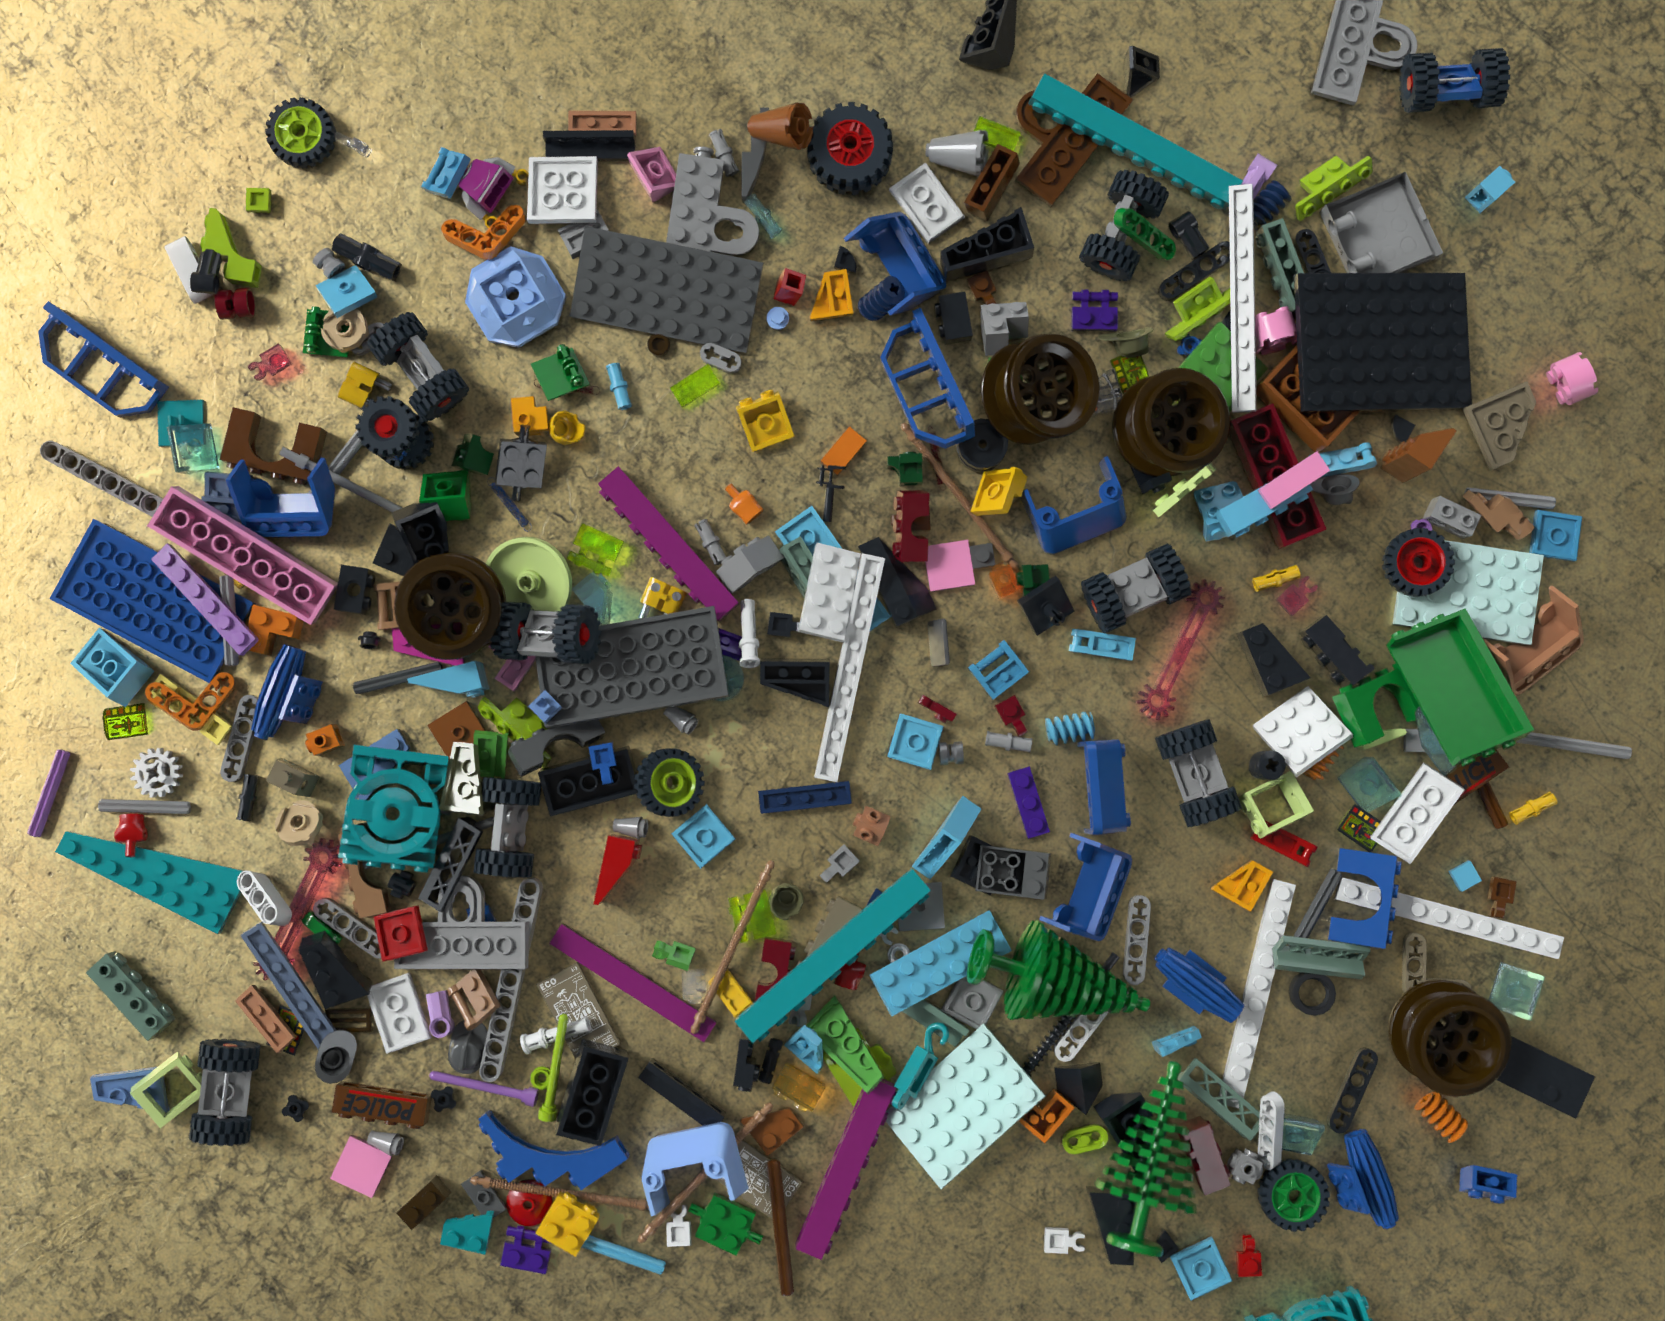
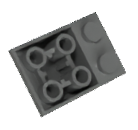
[975,845,1052,900]

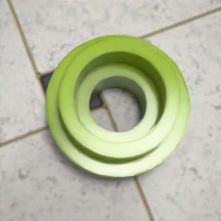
[530,1066,550,1090]

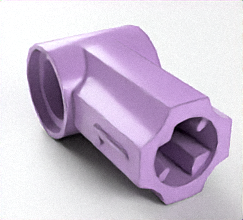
[1241,153,1277,199]
[426,990,455,1038]

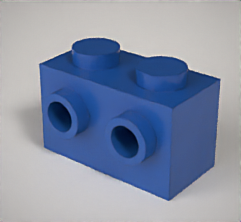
[1459,1165,1517,1204]

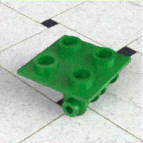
[303,306,349,358]
[531,344,590,401]

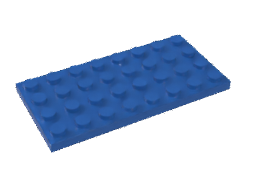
[49,519,256,683]

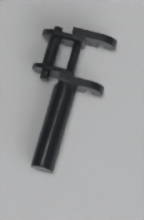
[816,465,846,522]

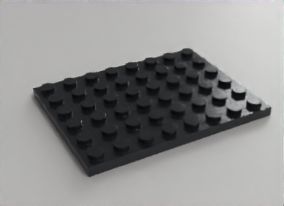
[1294,273,1472,412]

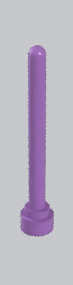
[429,1071,539,1107]

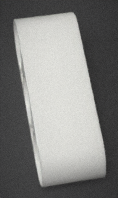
[165,236,215,304]
[237,870,292,926]

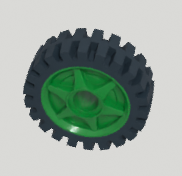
[1257,1159,1330,1232]

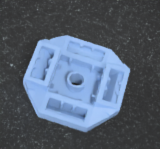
[465,246,567,348]

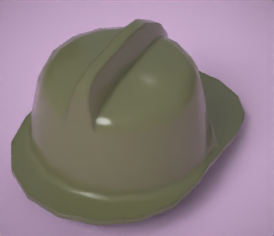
[1098,328,1153,358]

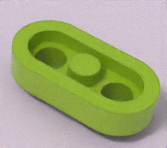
[1062,1124,1108,1154]

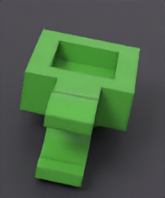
[652,941,696,971]

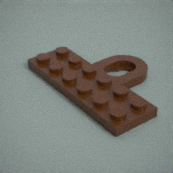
[1015,73,1133,207]

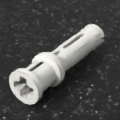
[739,599,760,668]
[520,1017,591,1055]

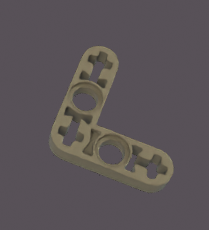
[1402,932,1472,993]

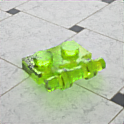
[567,523,624,577]
[728,889,777,943]

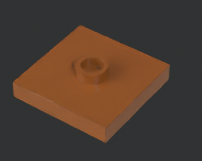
[427,701,486,760]

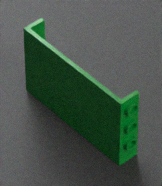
[1386,608,1534,767]

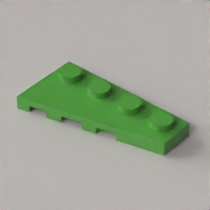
[806,995,884,1094]

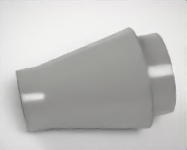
[664,706,699,735]
[613,817,648,839]
[367,1130,404,1156]

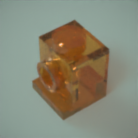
[987,562,1021,599]

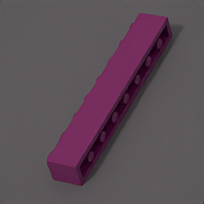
[598,466,739,622]
[795,1079,897,1260]

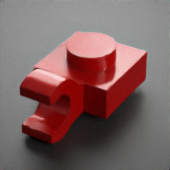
[1236,1234,1262,1277]

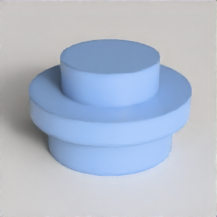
[767,307,789,330]

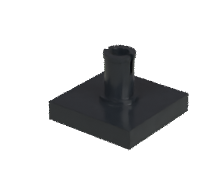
[1017,576,1075,636]

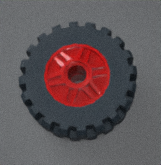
[807,102,893,195]

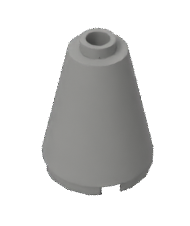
[925,130,988,177]

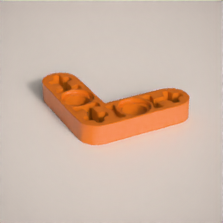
[441,205,526,260]
[145,672,235,731]

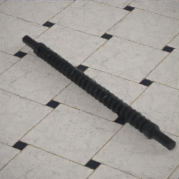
[1022,952,1120,1077]

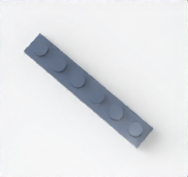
[240,921,336,1050]

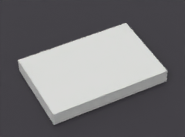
[889,163,965,244]
[367,972,432,1054]

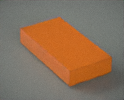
[820,426,867,476]

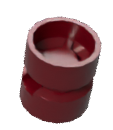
[215,288,255,320]

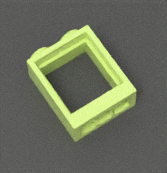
[1239,771,1314,839]
[130,1052,202,1128]

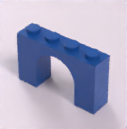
[1328,848,1402,949]

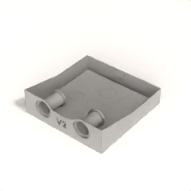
[1319,172,1443,273]

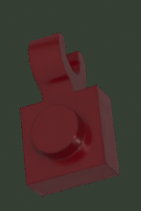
[994,695,1028,737]

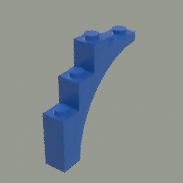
[478,1110,630,1190]

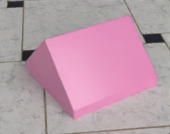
[627,147,676,203]

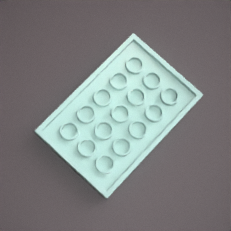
[1392,540,1544,645]
[886,1024,1046,1189]

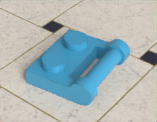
[421,147,471,199]
[968,640,1029,700]

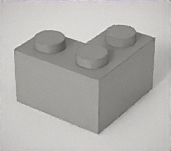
[980,302,1029,356]
[716,535,784,594]

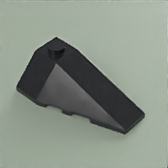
[959,0,1017,70]
[392,502,450,600]
[858,537,937,628]
[1093,1092,1161,1172]

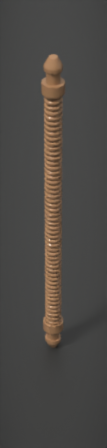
[901,422,1019,571]
[691,860,774,1034]
[637,1102,773,1244]
[470,1176,649,1211]

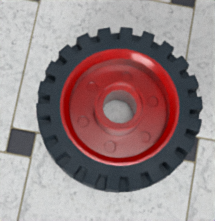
[1382,528,1455,597]

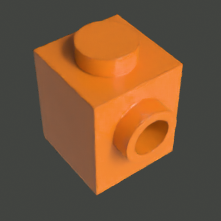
[305,724,345,756]

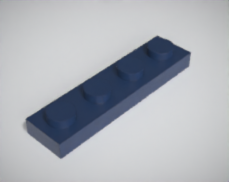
[758,781,852,814]

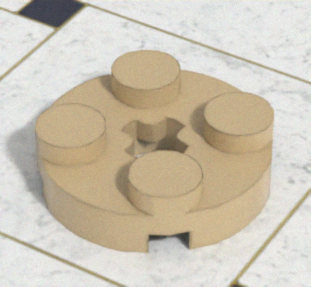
[321,309,369,353]
[275,800,323,846]

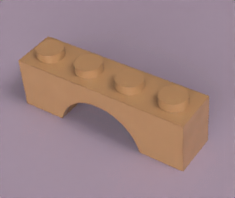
[338,822,392,918]

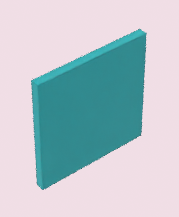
[157,399,205,447]

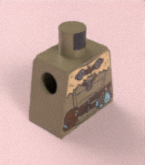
[266,758,320,797]

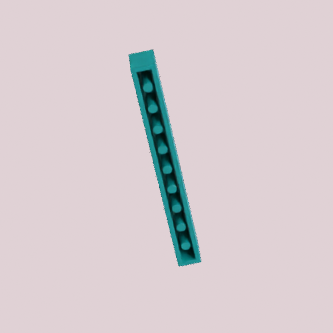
[1028,73,1243,210]
[734,868,931,1043]

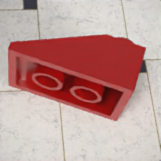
[593,834,642,905]

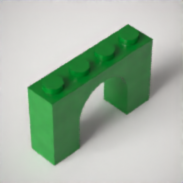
[1332,663,1425,748]

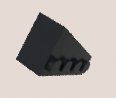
[940,207,1034,282]

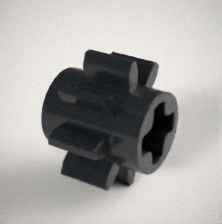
[387,870,417,899]

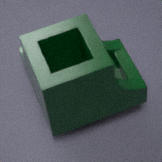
[451,434,494,475]
[887,452,923,486]
[1015,564,1050,598]

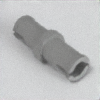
[709,129,739,177]
[694,519,727,566]
[985,731,1032,753]

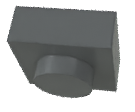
[969,543,995,569]

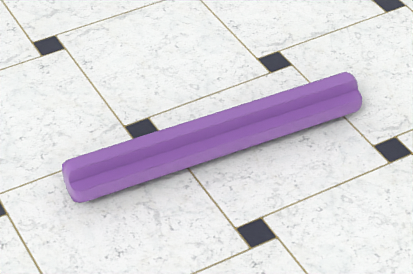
[27,749,70,837]

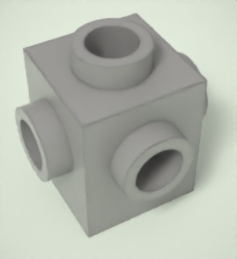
[1227,1148,1263,1185]

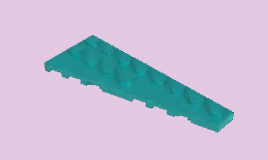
[55,831,244,934]

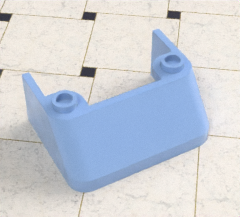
[642,1122,749,1216]

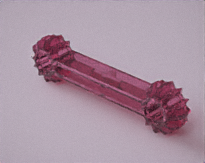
[1136,579,1225,720]
[253,838,343,981]

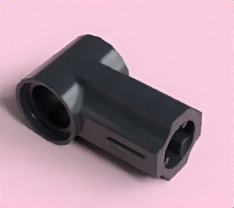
[1168,211,1210,260]
[190,249,222,294]

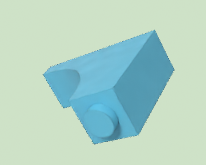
[912,796,981,879]

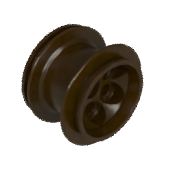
[981,334,1100,445]
[1112,368,1230,477]
[394,553,506,660]
[1388,979,1511,1097]

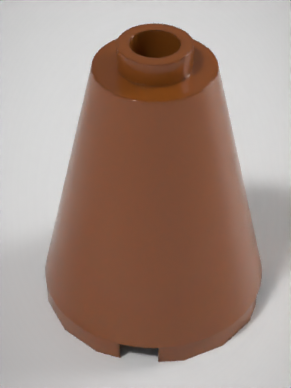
[747,103,813,150]

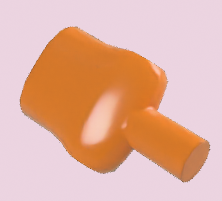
[725,483,764,525]

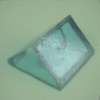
[167,423,219,474]
[1337,757,1401,813]
[1489,962,1545,1021]
[1269,1113,1325,1155]

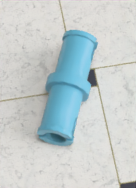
[606,363,632,410]

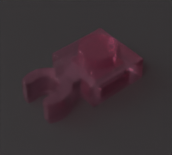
[248,343,292,381]
[1275,576,1318,616]

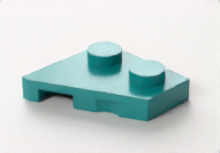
[440,1210,495,1255]

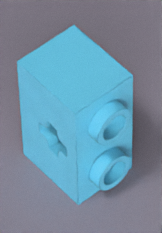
[1465,166,1515,213]

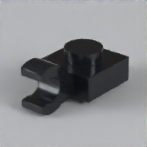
[767,612,801,638]

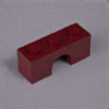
[892,490,930,562]
[755,936,796,1001]

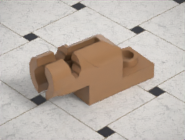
[1462,490,1534,540]

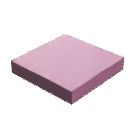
[925,540,975,592]
[330,1135,393,1198]

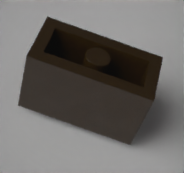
[396,1175,452,1231]

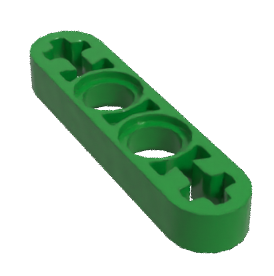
[1114,208,1176,260]

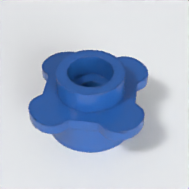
[1177,334,1202,356]

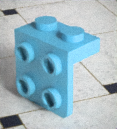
[1193,481,1250,542]

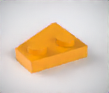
[810,269,853,321]
[1211,860,1273,912]

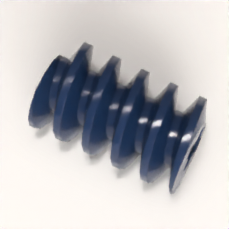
[1253,180,1292,230]
[858,276,905,321]

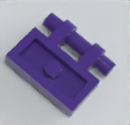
[1071,289,1118,332]
[500,1225,552,1274]

